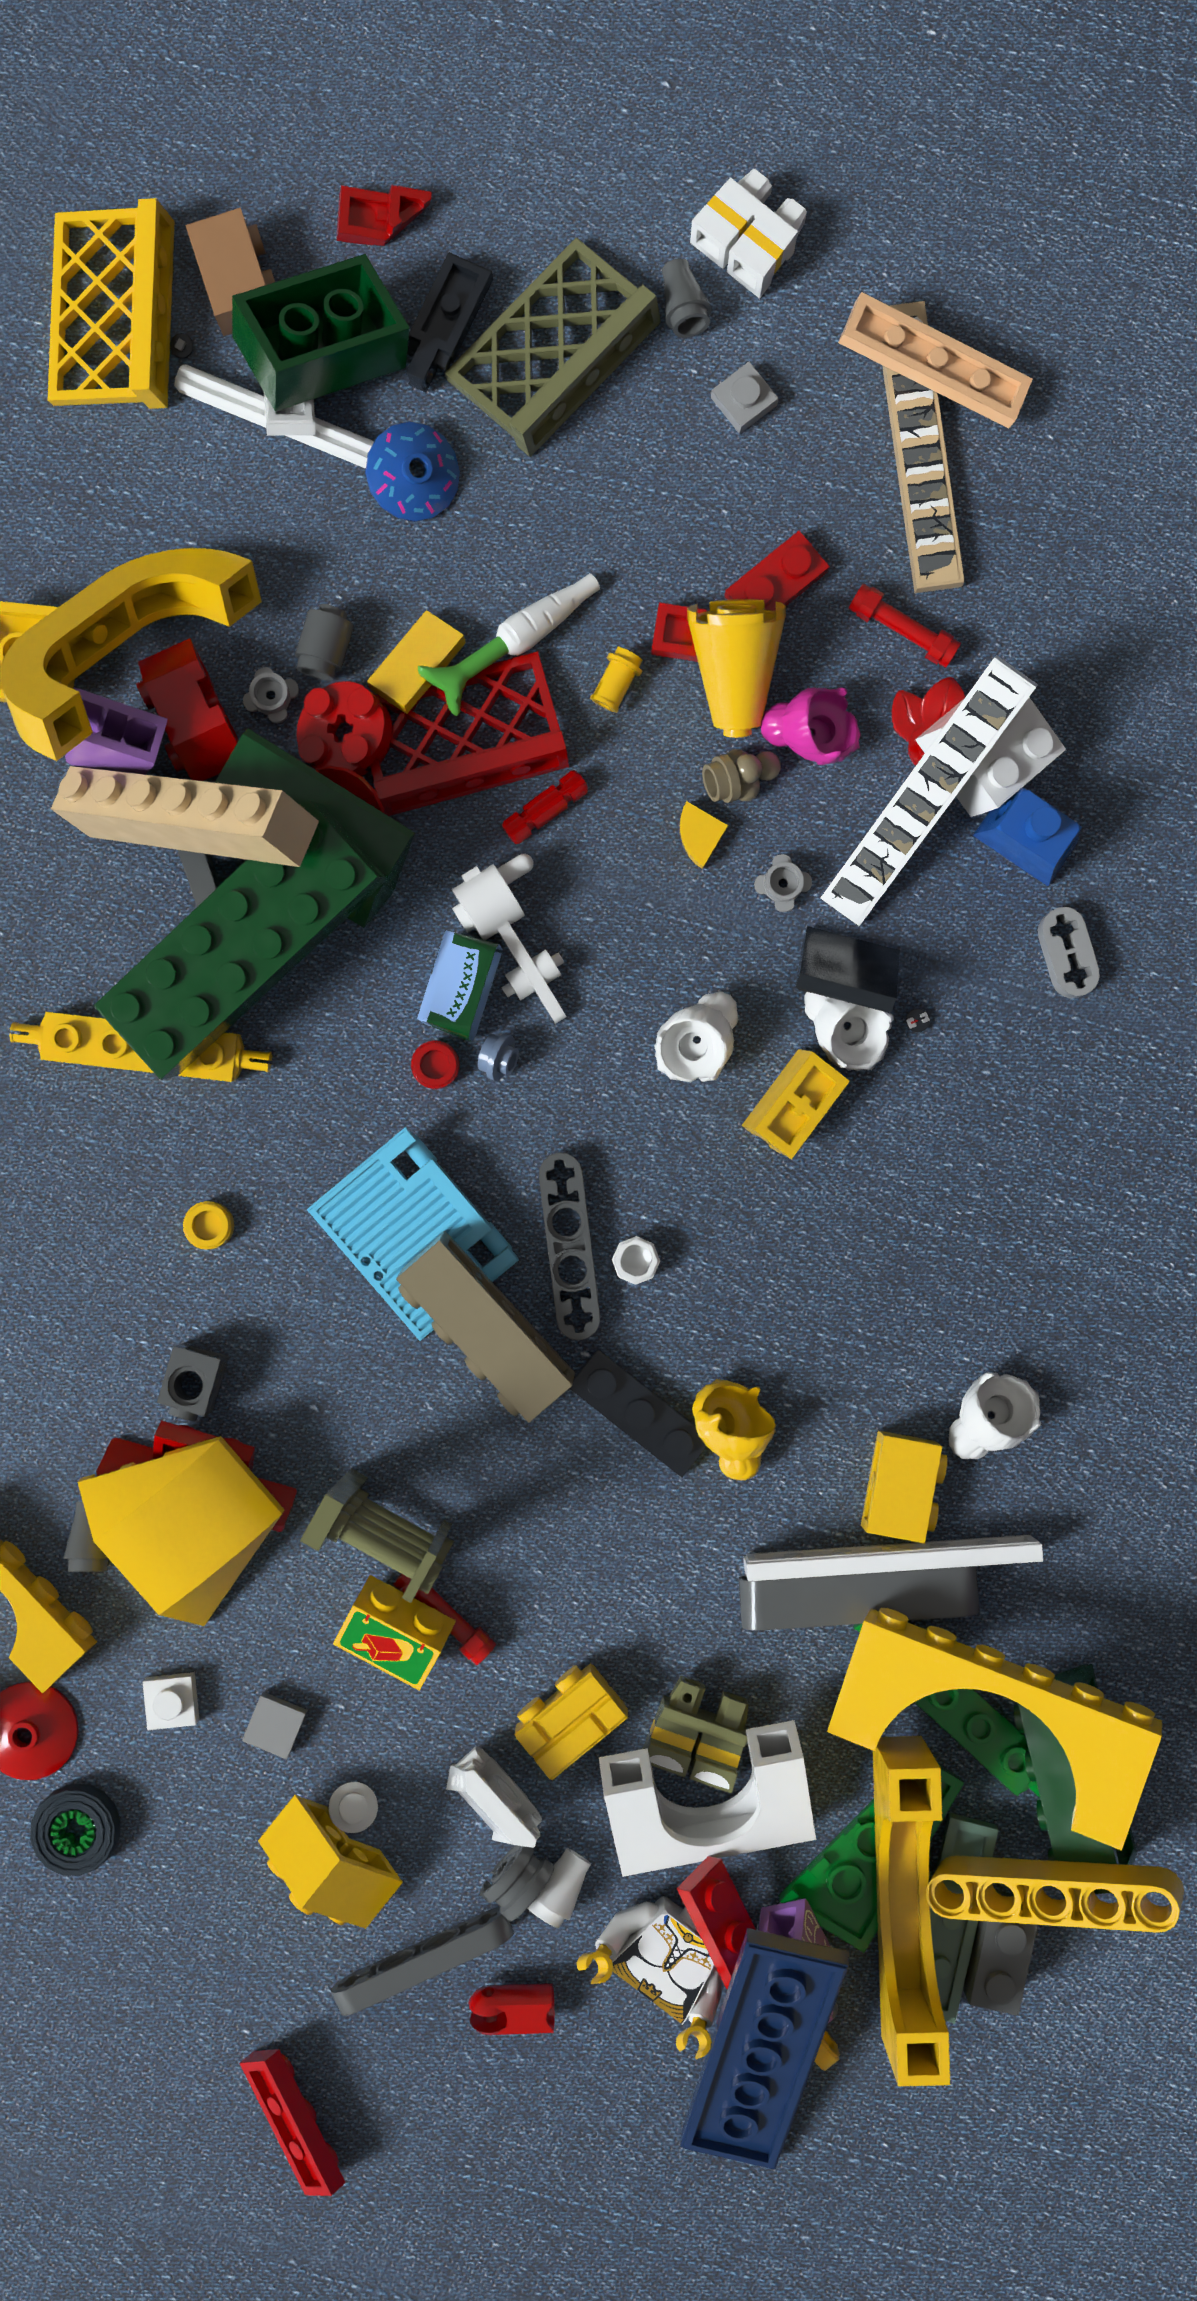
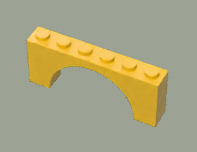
[827,1608,1162,1851]
[873,1736,950,2086]

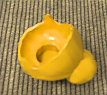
[692,1379,776,1481]

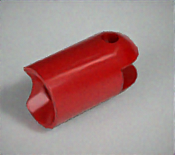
[468,1983,555,2035]

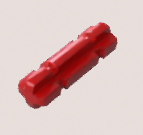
[502,770,588,844]

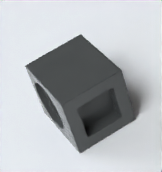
[157,1343,229,1421]

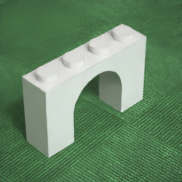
[599,1720,816,1877]

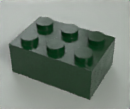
[232,254,410,412]

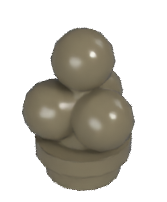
[702,749,781,803]

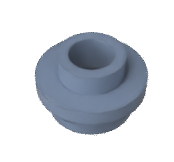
[478,1033,519,1081]

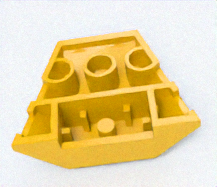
[77,1436,284,1626]

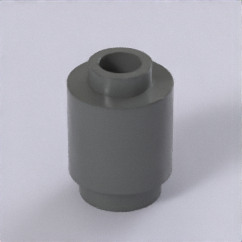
[295,604,354,681]

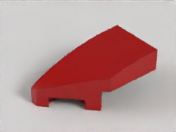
[336,185,432,246]

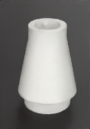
[527,1848,591,1929]

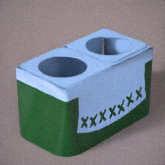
[417,930,503,1042]

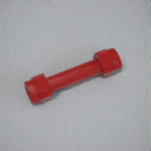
[848,583,961,668]
[393,1574,496,1666]

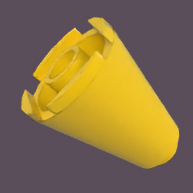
[687,599,786,738]

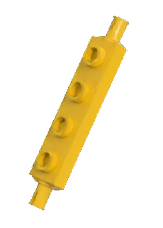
[9,1012,272,1082]

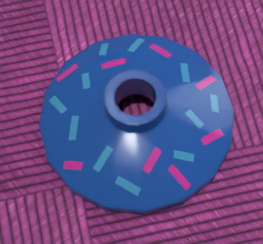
[365,422,460,522]

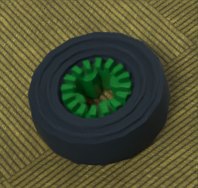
[30,1784,120,1876]

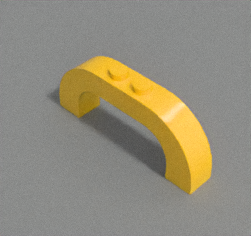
[0,548,262,761]

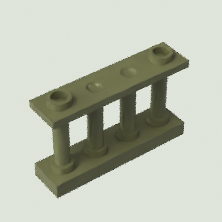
[300,1469,454,1603]

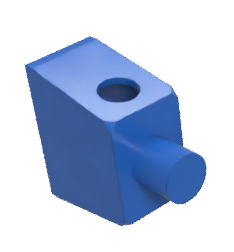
[973,788,1082,886]

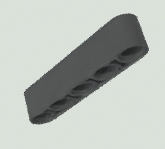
[738,1566,980,1631]

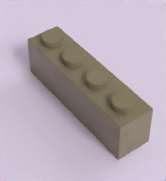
[396,1231,575,1423]

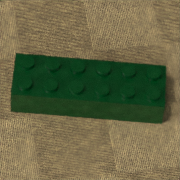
[93,801,389,1080]

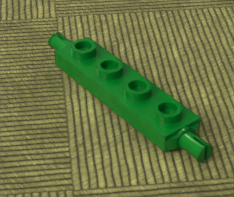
[853,1624,1040,1798]

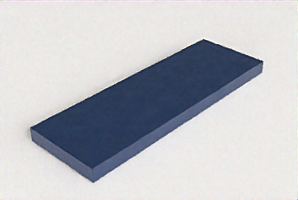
[680,1928,849,2169]

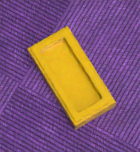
[367,610,466,714]

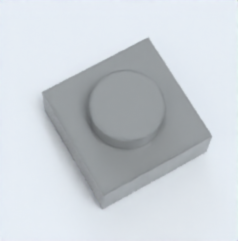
[711,361,779,434]

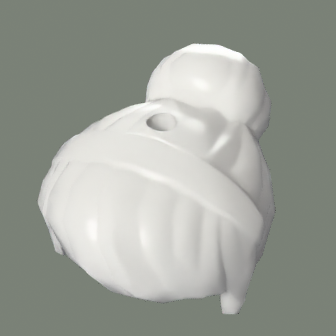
[654,991,738,1083]
[804,992,894,1071]
[949,1372,1041,1459]

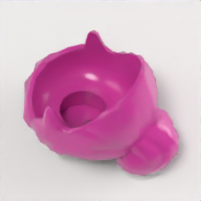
[761,687,861,765]

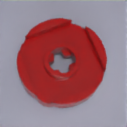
[296,681,392,776]

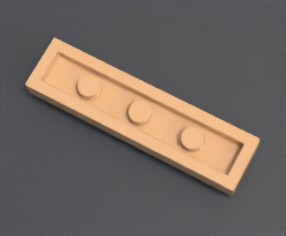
[838,292,1033,428]

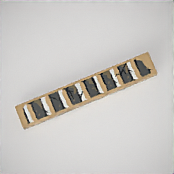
[882,301,964,593]

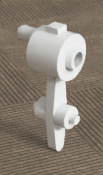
[452,854,567,1024]

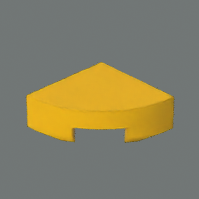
[680,801,728,869]

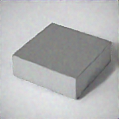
[242,1692,308,1759]

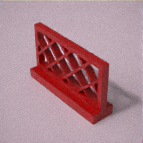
[370,651,569,816]

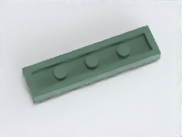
[930,1812,999,2024]

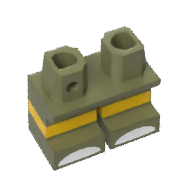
[642,1676,749,1794]

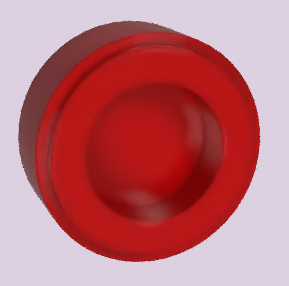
[411,1041,460,1090]

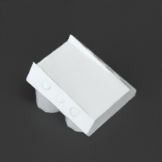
[446,1746,542,1848]

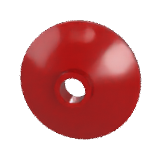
[0,1682,79,1780]

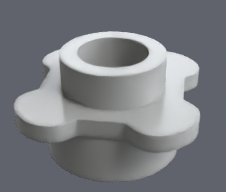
[243,667,299,724]
[754,854,812,912]

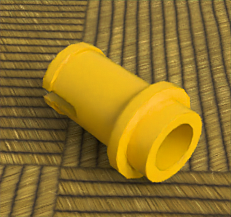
[590,647,643,713]

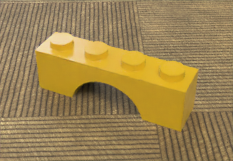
[0,1539,97,1693]

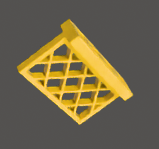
[48,198,175,409]

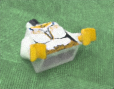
[577,1896,723,2059]

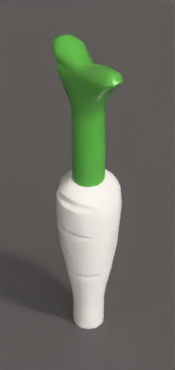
[418,573,600,716]

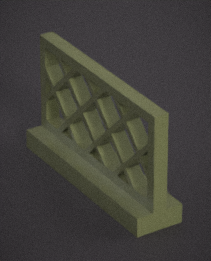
[445,237,661,457]

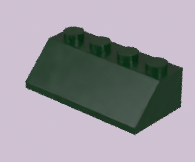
[215,728,415,928]
[1014,1664,1137,1897]

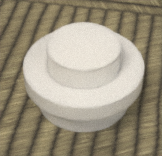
[328,1782,378,1833]

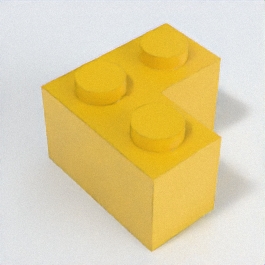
[258,1795,403,1929]

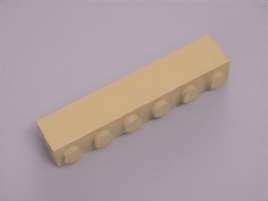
[51,766,319,867]

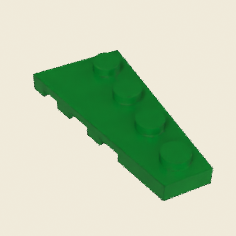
[778,1765,964,1953]

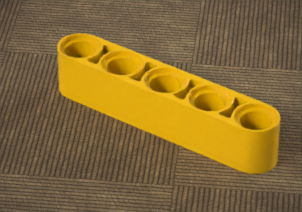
[926,1855,1184,1932]

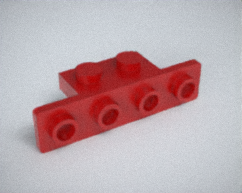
[96,1420,297,1532]

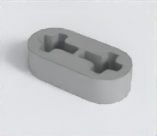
[1038,907,1100,998]

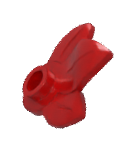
[892,677,965,766]

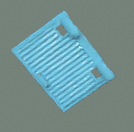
[307,1127,519,1341]

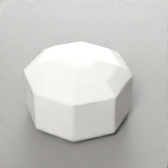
[612,1236,660,1285]

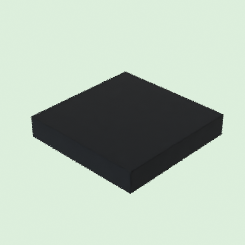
[795,926,900,1013]

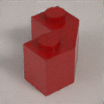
[136,638,239,781]

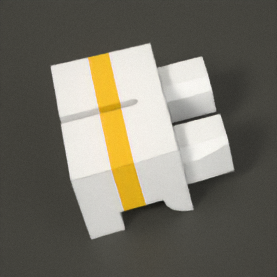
[690,169,807,299]

